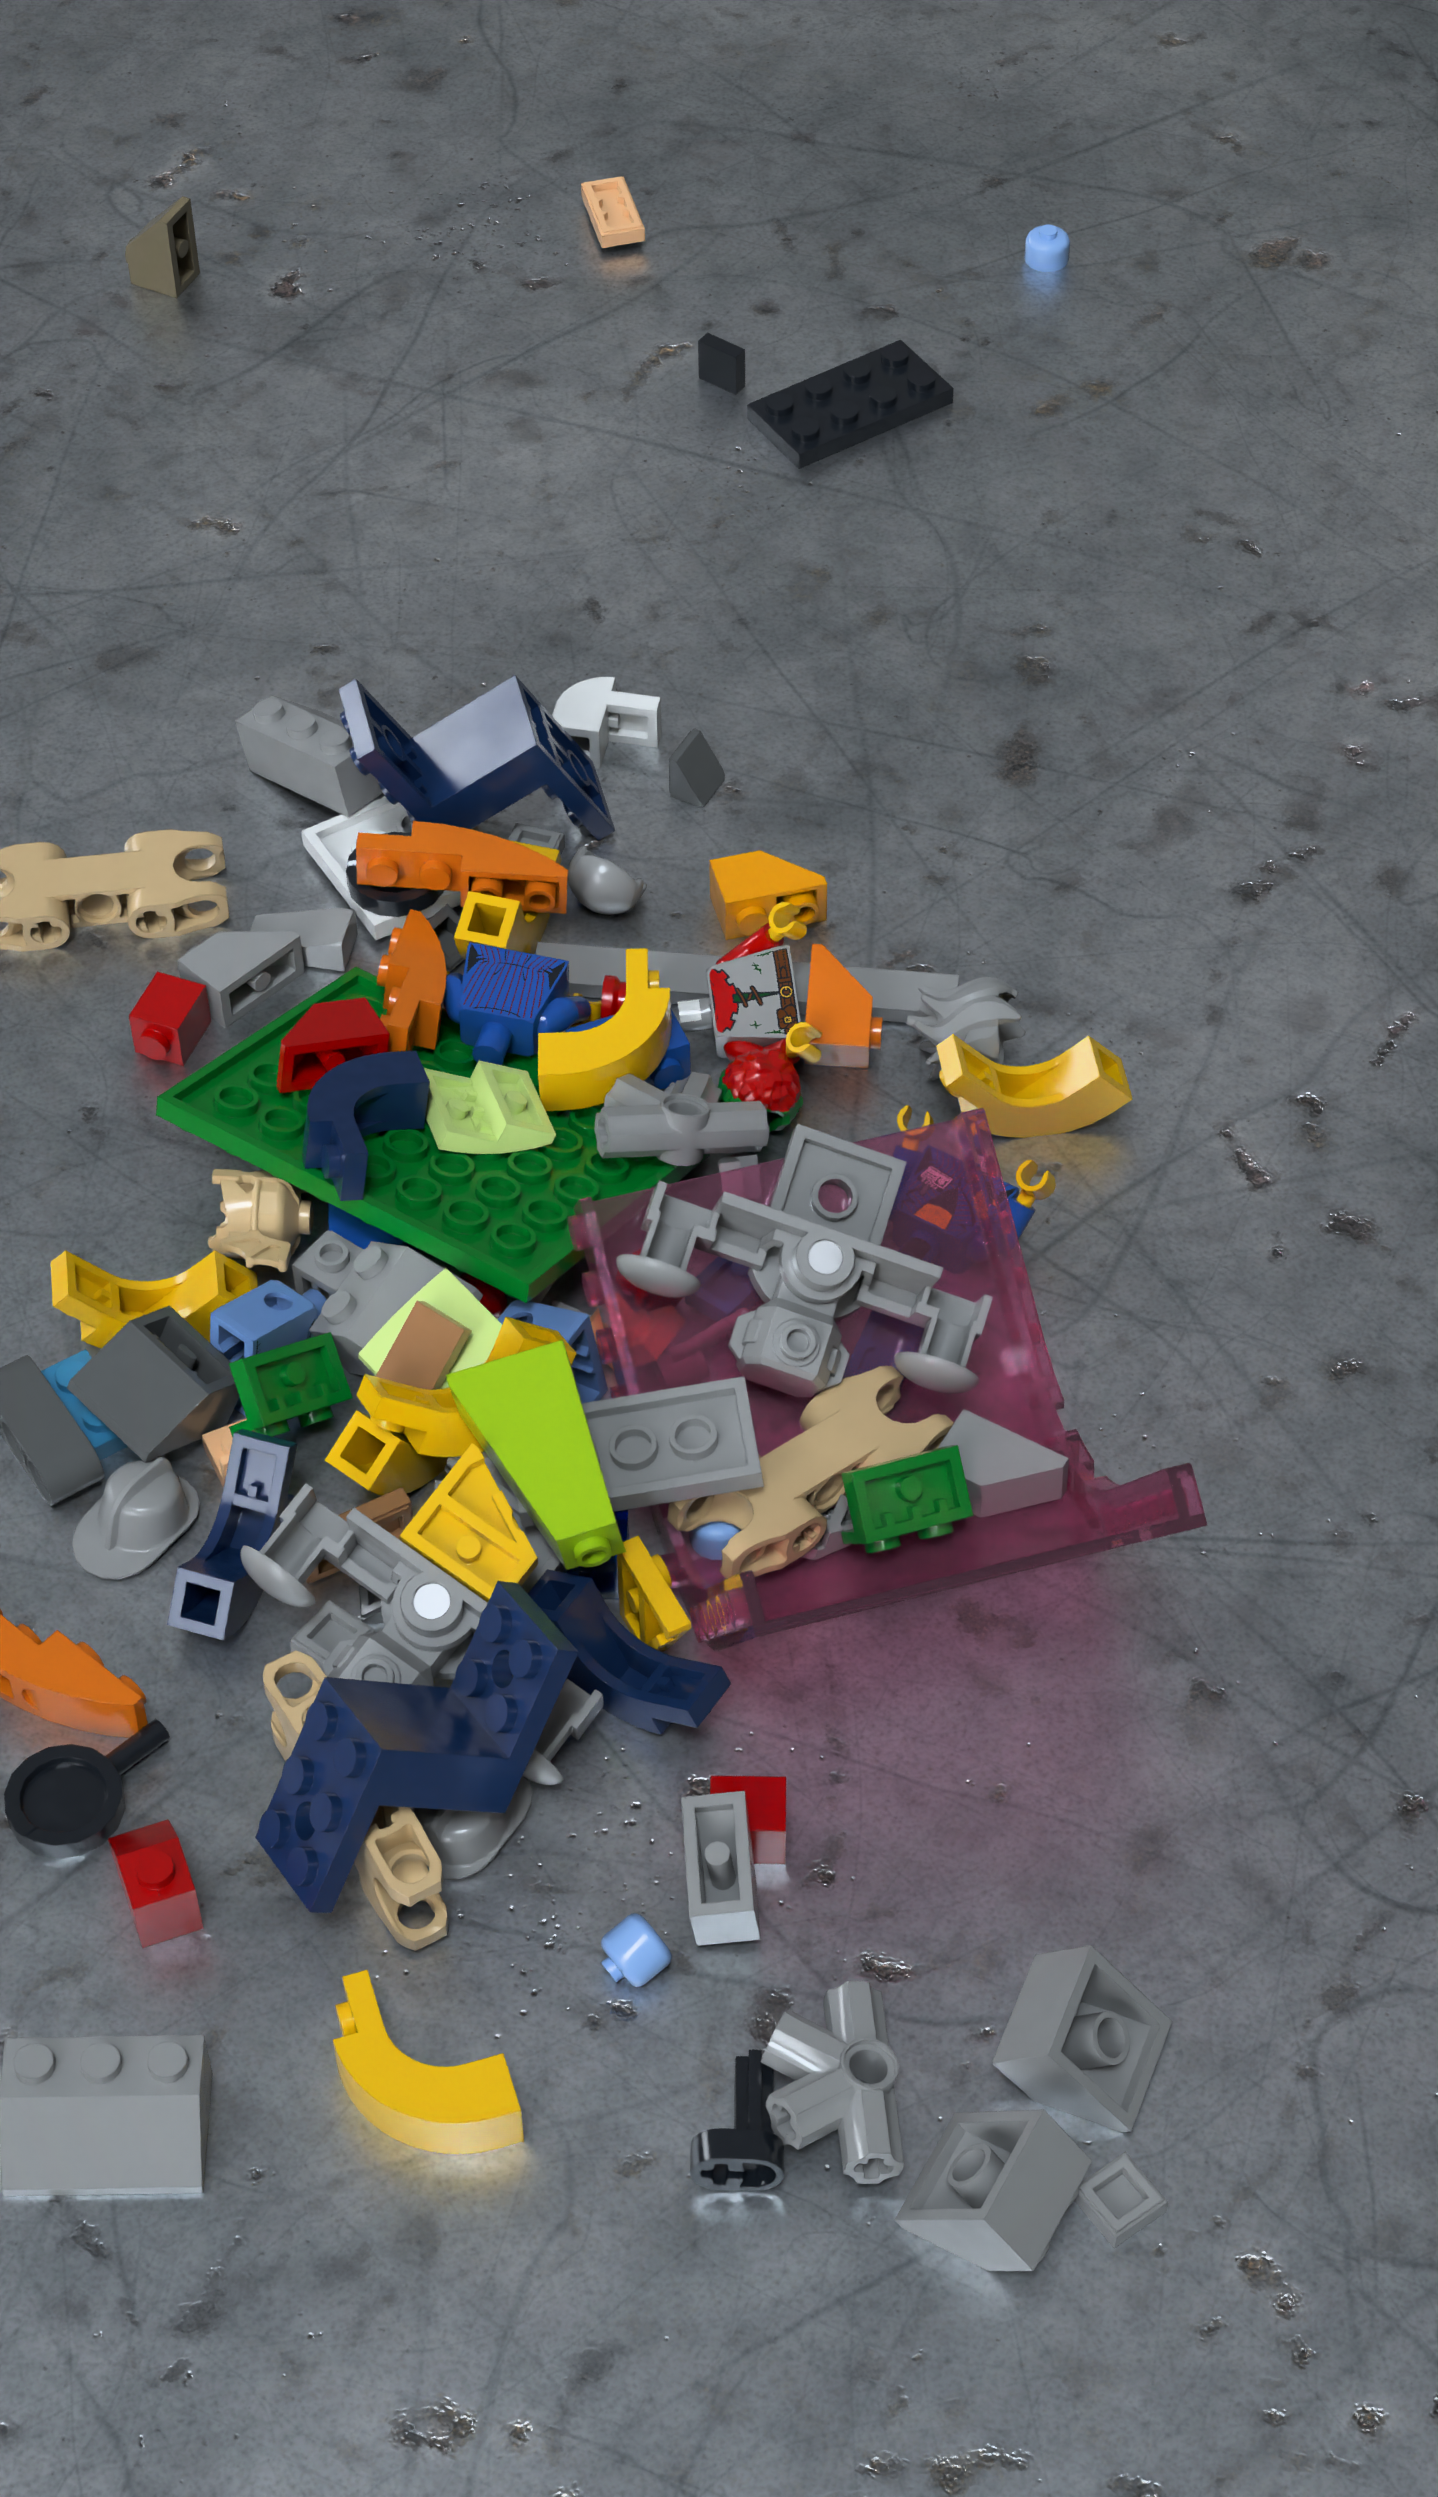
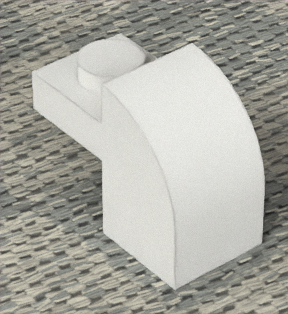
[552,677,662,769]

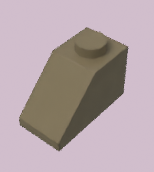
[125,196,200,298]

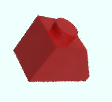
[276,997,390,1093]
[108,1819,204,1948]

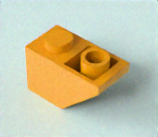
[709,850,827,940]

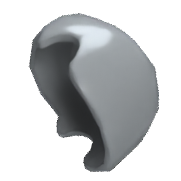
[568,846,647,916]

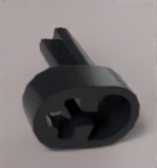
[690,2049,784,2191]

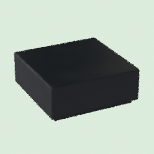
[698,333,745,395]

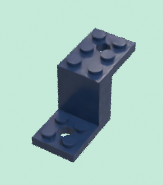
[339,675,615,841]
[255,1581,578,1913]

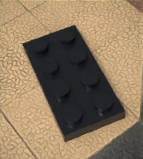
[747,340,954,469]

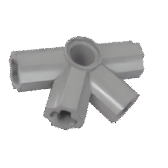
[594,1071,769,1166]
[761,1981,904,2184]

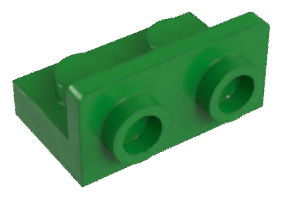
[229,1332,353,1438]
[841,1445,973,1553]

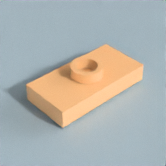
[581,176,645,248]

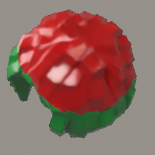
[718,1049,803,1132]

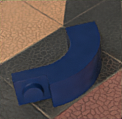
[302,1051,430,1201]
[167,1429,298,1640]
[527,1569,731,1735]

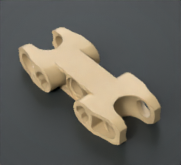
[0,829,230,952]
[667,1366,954,1583]
[263,1650,448,1951]

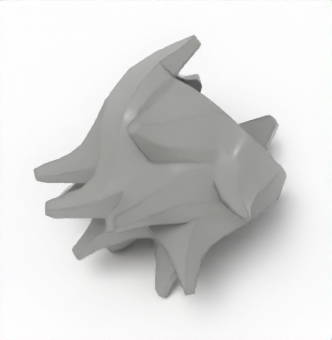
[906,977,1026,1081]

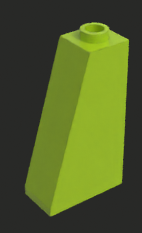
[446,1340,626,1570]

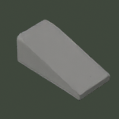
[250,908,358,972]

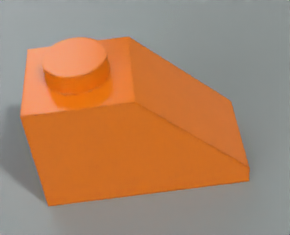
[804,944,883,1068]

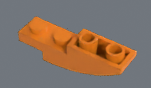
[356,821,568,914]
[377,909,447,1052]
[0,1609,148,1738]

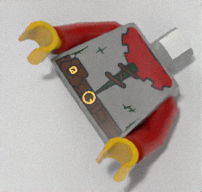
[677,902,822,1064]

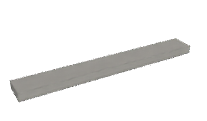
[535,942,959,1023]

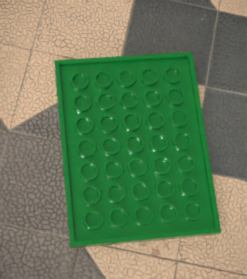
[156,967,710,1303]

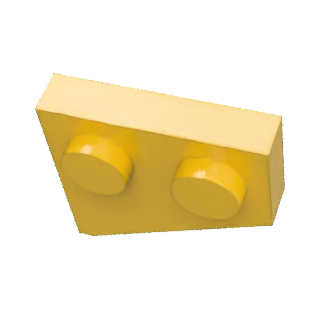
[400,1443,538,1602]
[617,1535,691,1652]

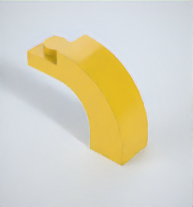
[454,840,562,960]
[538,948,672,1111]
[936,1034,1133,1138]
[51,1250,258,1349]
[356,1317,576,1457]
[325,1410,448,1496]
[333,1969,524,2154]

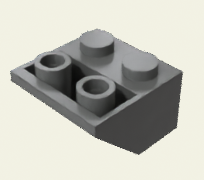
[67,1306,239,1462]

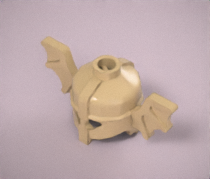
[208,1169,314,1272]

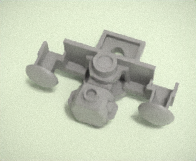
[616,1124,993,1397]
[240,1481,604,1785]

